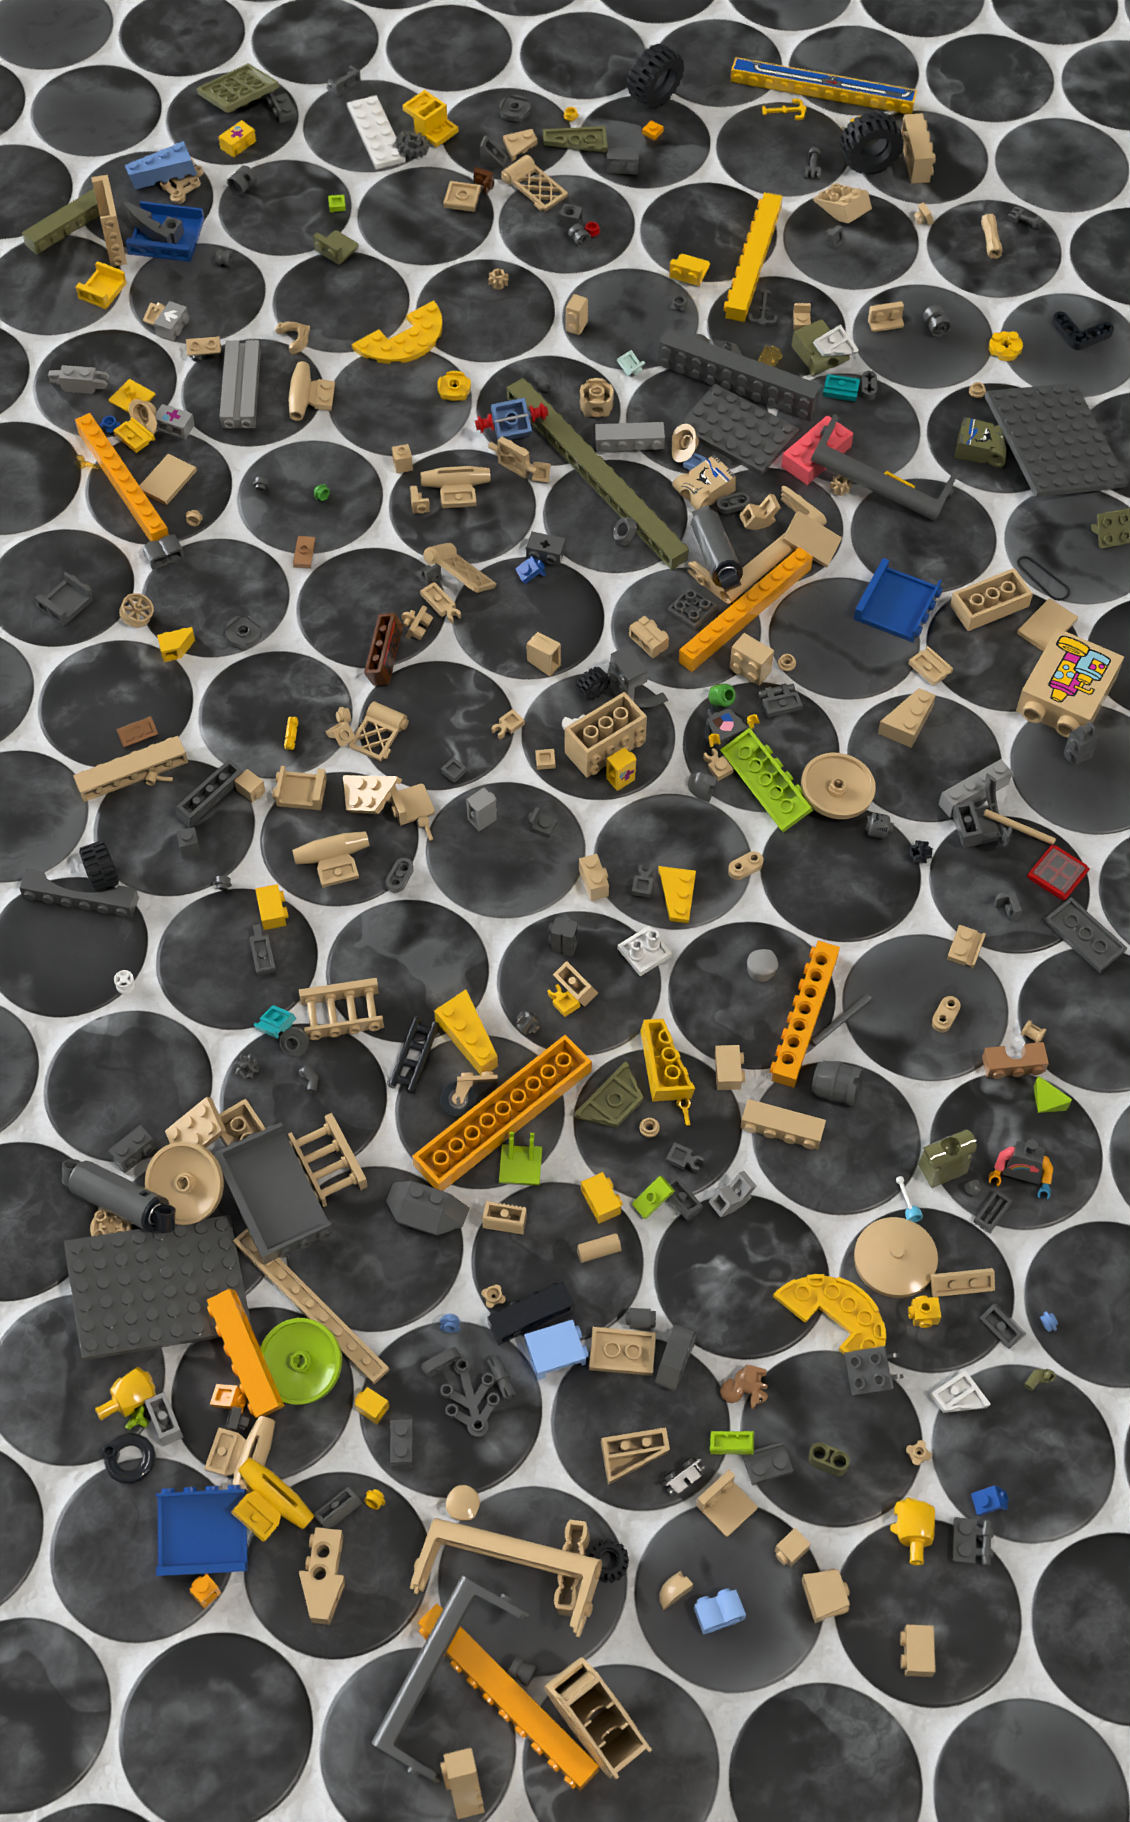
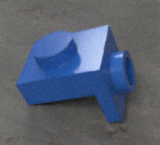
[515,556,547,584]
[971,1485,1009,1516]

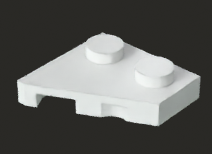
[813,324,859,356]
[930,1370,990,1413]

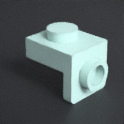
[617,350,645,376]

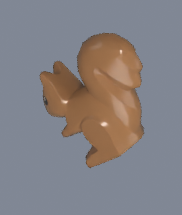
[720,1365,768,1409]

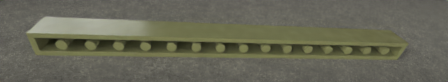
[507,378,689,570]

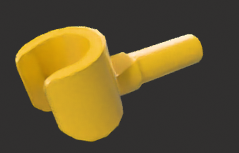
[676,1098,691,1126]

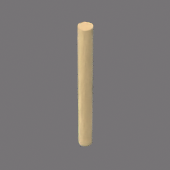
[983,809,1056,845]

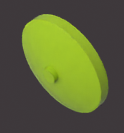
[260,1318,342,1405]

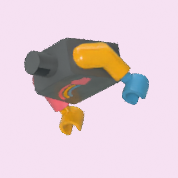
[988,1139,1053,1200]

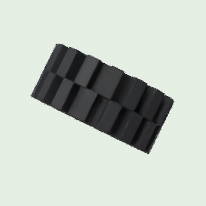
[576,667,611,701]
[589,1539,629,1583]

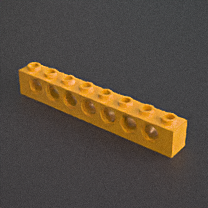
[769,940,840,1088]

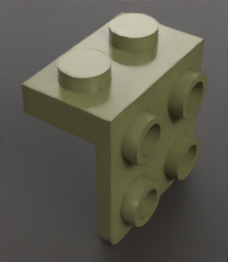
[313,230,359,265]

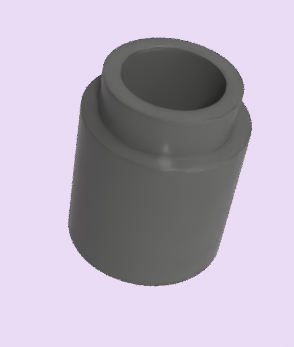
[626,1308,656,1330]

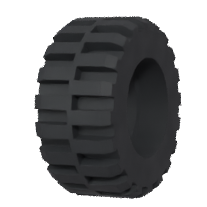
[627,43,684,108]
[840,111,904,174]

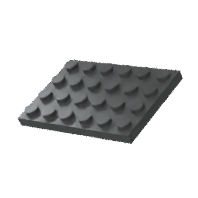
[677,384,799,476]

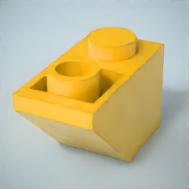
[157,627,195,662]

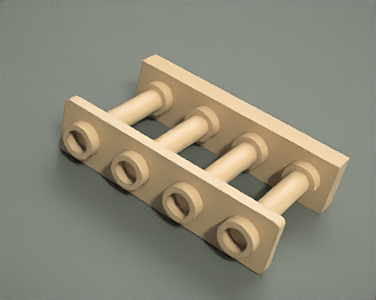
[299,978,384,1040]
[288,1113,368,1207]

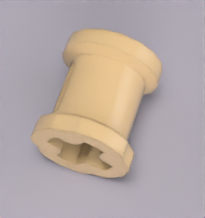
[1020,1020,1047,1043]

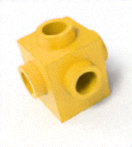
[908,1296,941,1328]

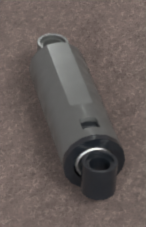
[691,505,743,592]
[62,1159,176,1233]

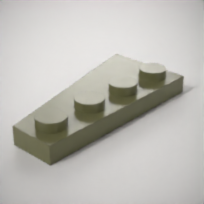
[543,126,608,153]

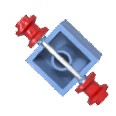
[475,398,549,440]

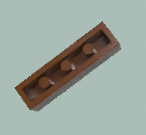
[364,613,404,686]

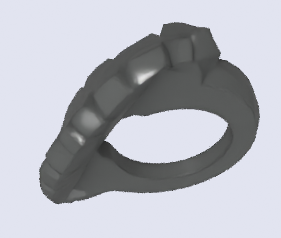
[613,517,637,546]

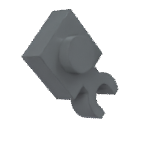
[631,864,654,898]
[666,1142,704,1173]

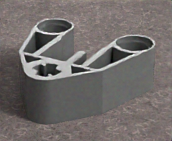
[655,1324,697,1392]

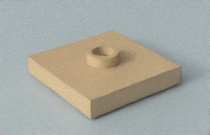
[443,181,481,212]

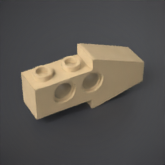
[299,1528,345,1625]

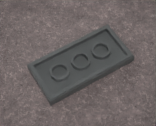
[1044,897,1127,973]

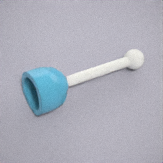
[896,1176,923,1222]

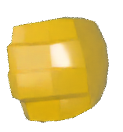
[95,1367,156,1421]
[890,1497,935,1566]

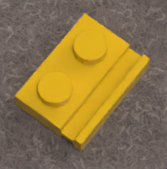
[113,417,155,453]

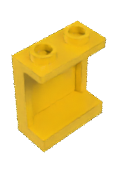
[76,261,127,309]

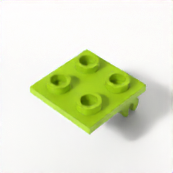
[499,1132,542,1186]

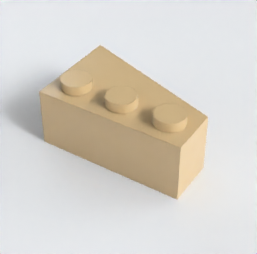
[878,688,936,748]
[601,1428,670,1485]

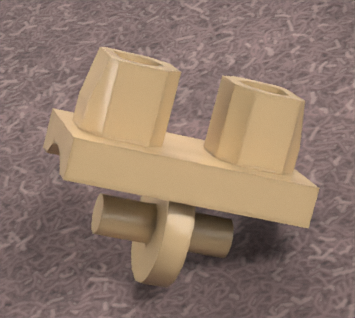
[401,605,433,640]

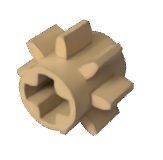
[489,269,508,290]
[830,475,852,496]

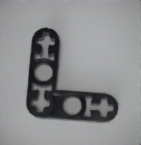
[1052,311,1114,350]

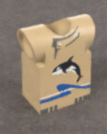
[672,455,736,510]

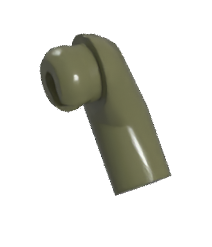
[1024,1369,1056,1391]

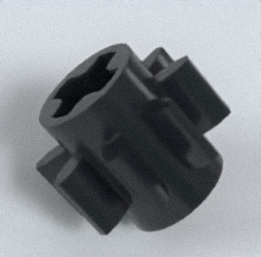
[909,840,933,863]

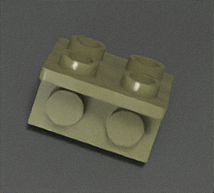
[1091,508,1130,549]

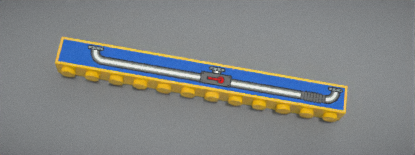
[731,57,917,114]

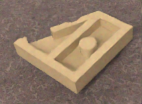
[503,129,537,161]

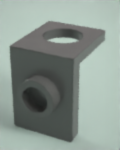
[415,564,442,587]

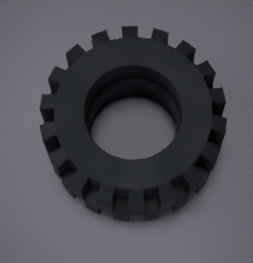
[79,840,119,892]

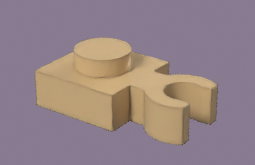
[491,709,525,739]
[703,748,734,781]

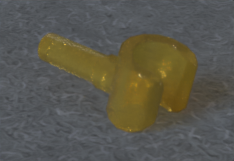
[74,455,100,469]

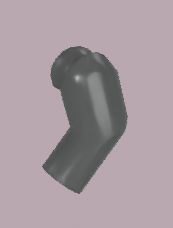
[299,1065,319,1094]

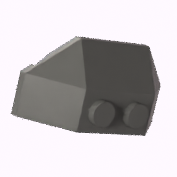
[386,1181,470,1236]

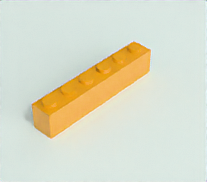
[207,1289,285,1418]

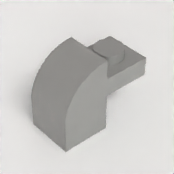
[709,1171,757,1217]

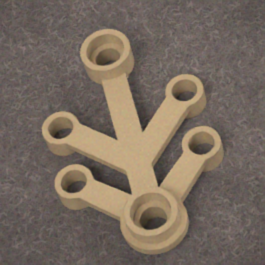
[160,157,204,204]

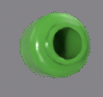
[708,683,735,707]

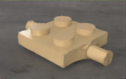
[488,436,539,479]

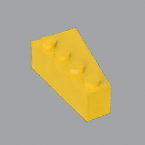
[434,989,498,1075]
[640,1019,695,1102]

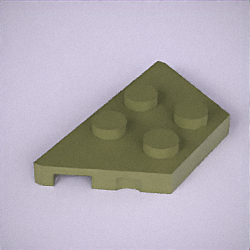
[574,1061,643,1128]

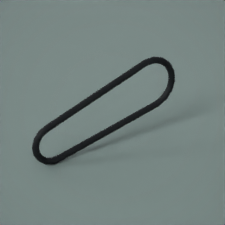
[1017,556,1070,601]

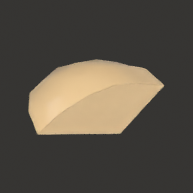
[659,1571,693,1611]

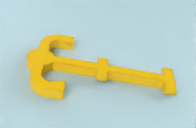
[762,99,806,120]

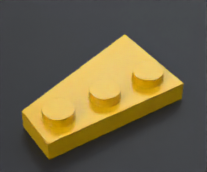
[658,866,696,924]

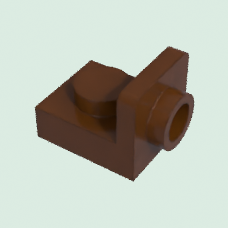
[473,167,495,194]

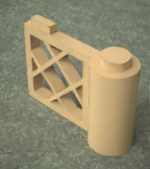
[348,701,409,762]

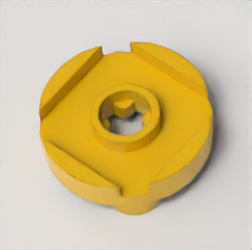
[989,331,1023,361]
[437,371,471,401]

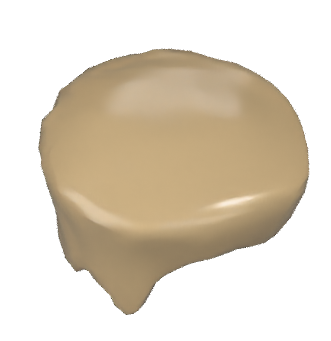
[446,1485,480,1521]

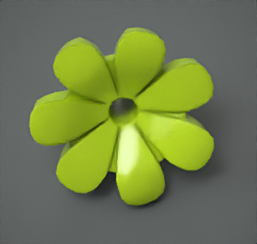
[125,1405,150,1430]

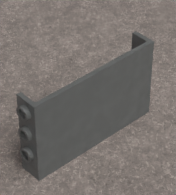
[213,1123,333,1265]

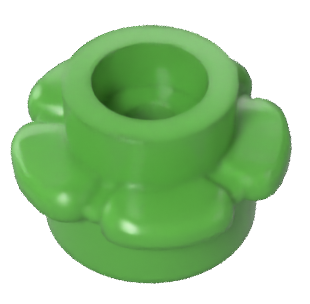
[314,484,330,501]

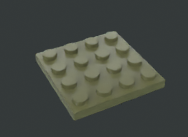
[196,63,279,113]

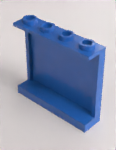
[126,201,204,262]
[854,558,943,642]
[155,1485,248,1576]

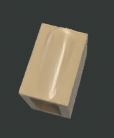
[526,632,561,677]
[801,1569,850,1623]

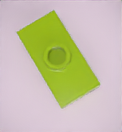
[632,1176,675,1219]
[710,1431,755,1454]

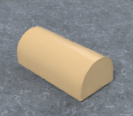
[577,1233,621,1263]

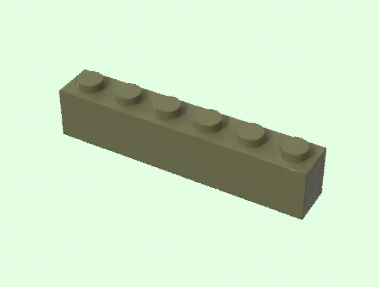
[22,188,100,255]

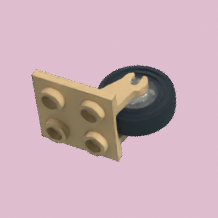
[440,1071,498,1118]

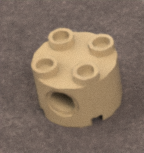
[580,378,614,417]

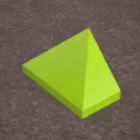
[1033,1076,1072,1113]

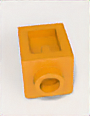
[210,1384,247,1413]

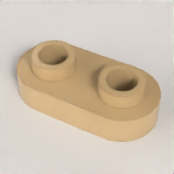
[728,851,764,880]
[932,996,961,1032]

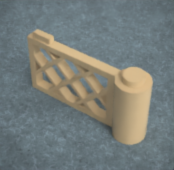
[501,155,568,212]
[423,543,497,593]

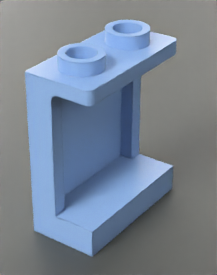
[524,1320,589,1380]

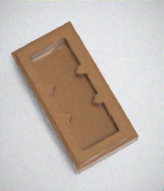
[293,536,316,569]
[116,716,158,747]

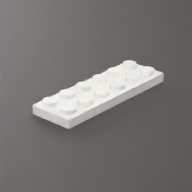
[347,95,406,170]

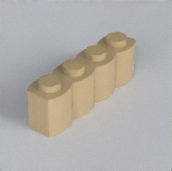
[554,1520,590,1617]

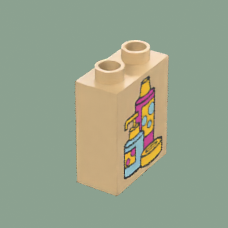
[1016,628,1124,738]

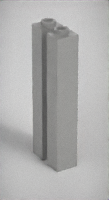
[220,340,261,429]

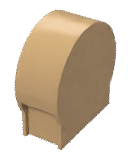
[544,1657,652,1779]

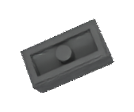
[980,1303,1026,1349]

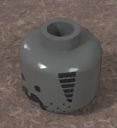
[865,813,894,839]

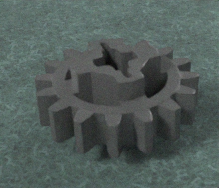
[395,130,430,159]

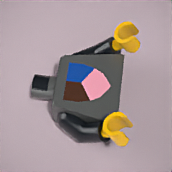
[704,707,760,752]

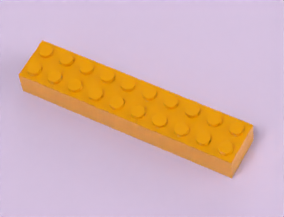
[412,1035,592,1191]

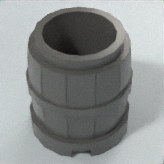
[812,1060,864,1107]

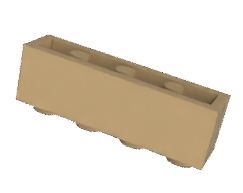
[740,1099,826,1149]

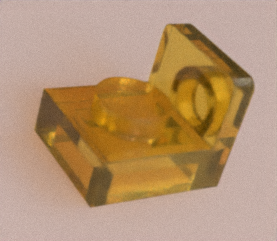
[758,345,782,367]

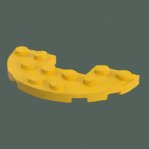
[352,300,442,364]
[773,1274,886,1354]

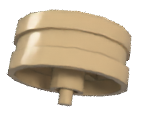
[119,593,154,628]

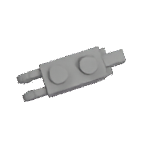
[48,365,110,394]

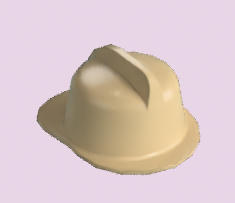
[129,399,157,435]
[672,424,699,462]

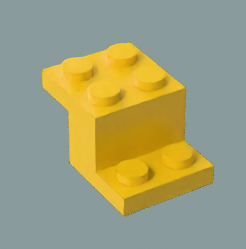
[402,90,459,148]

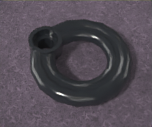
[101,1433,156,1484]

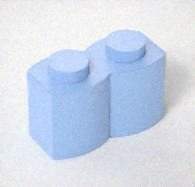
[694,1588,746,1634]

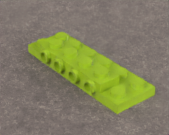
[720,727,813,833]

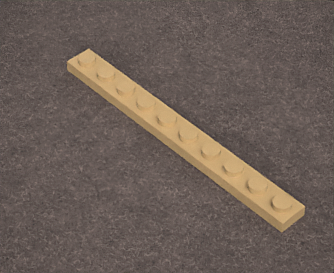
[233,1229,389,1385]

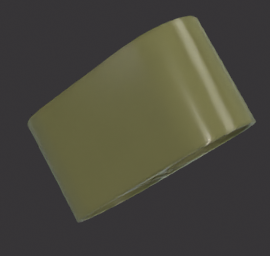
[808,1442,850,1477]

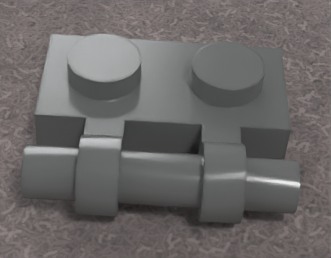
[758,683,803,718]
[952,1517,994,1566]

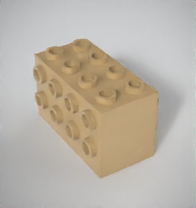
[565,692,647,778]

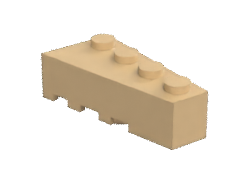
[440,1748,485,1819]

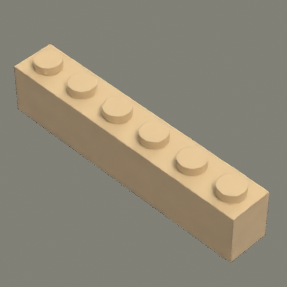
[73,736,188,802]

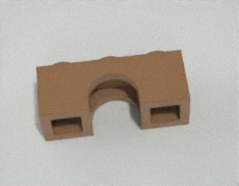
[982,1042,1049,1079]

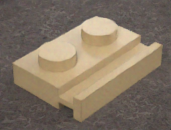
[908,646,953,686]
[947,925,986,969]

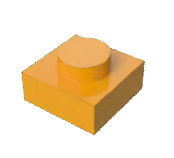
[642,121,664,140]

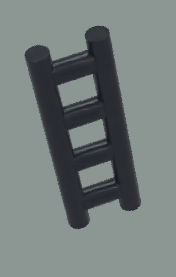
[388,1017,440,1094]

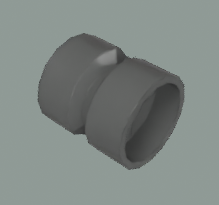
[227,165,257,196]
[923,305,952,337]

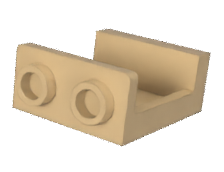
[273,766,327,810]

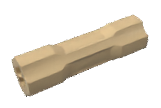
[981,214,1002,259]

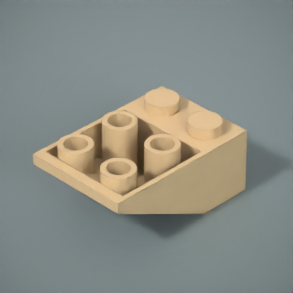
[813,183,872,223]

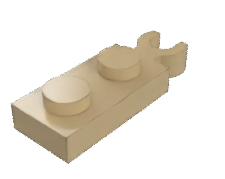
[420,582,461,623]

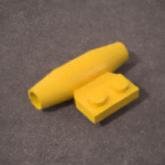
[231,1457,314,1542]

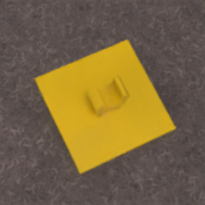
[108,379,156,413]

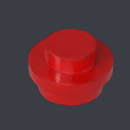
[584,222,600,237]

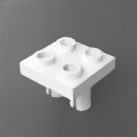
[617,926,672,976]

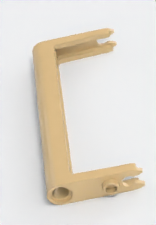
[687,486,827,604]
[410,1518,602,1637]

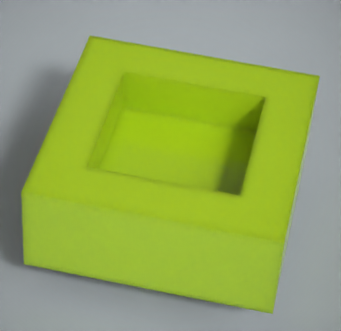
[328,195,346,212]

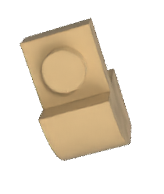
[739,494,781,530]

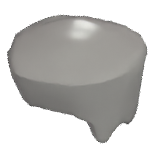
[747,949,778,982]

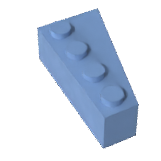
[125,141,198,189]

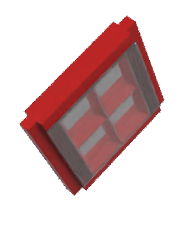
[1027,845,1090,901]

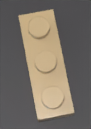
[931,1268,995,1297]

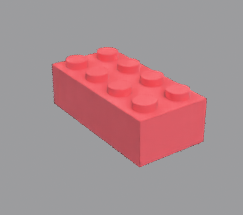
[781,415,853,485]

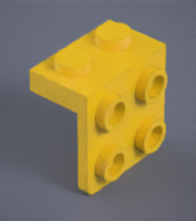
[669,254,710,286]

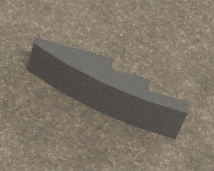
[124,201,172,243]

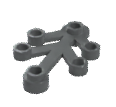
[440,1358,500,1437]

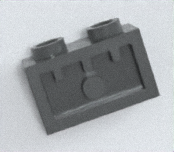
[267,93,298,123]

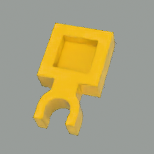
[547,984,580,1017]

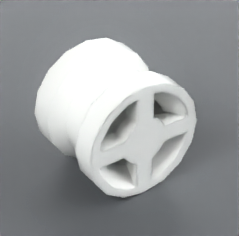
[114,970,136,994]

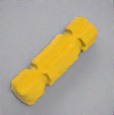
[284,716,298,750]

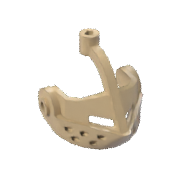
[275,322,310,354]

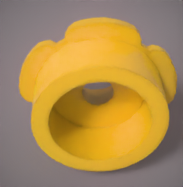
[563,107,579,122]
[364,1489,385,1510]

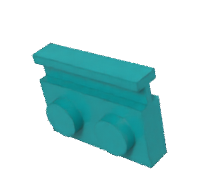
[823,374,860,402]
[253,1005,297,1038]

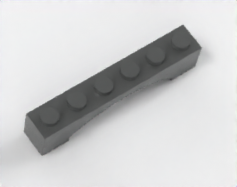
[19,868,139,917]

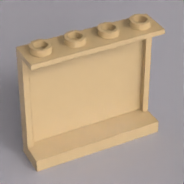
[91,175,127,267]

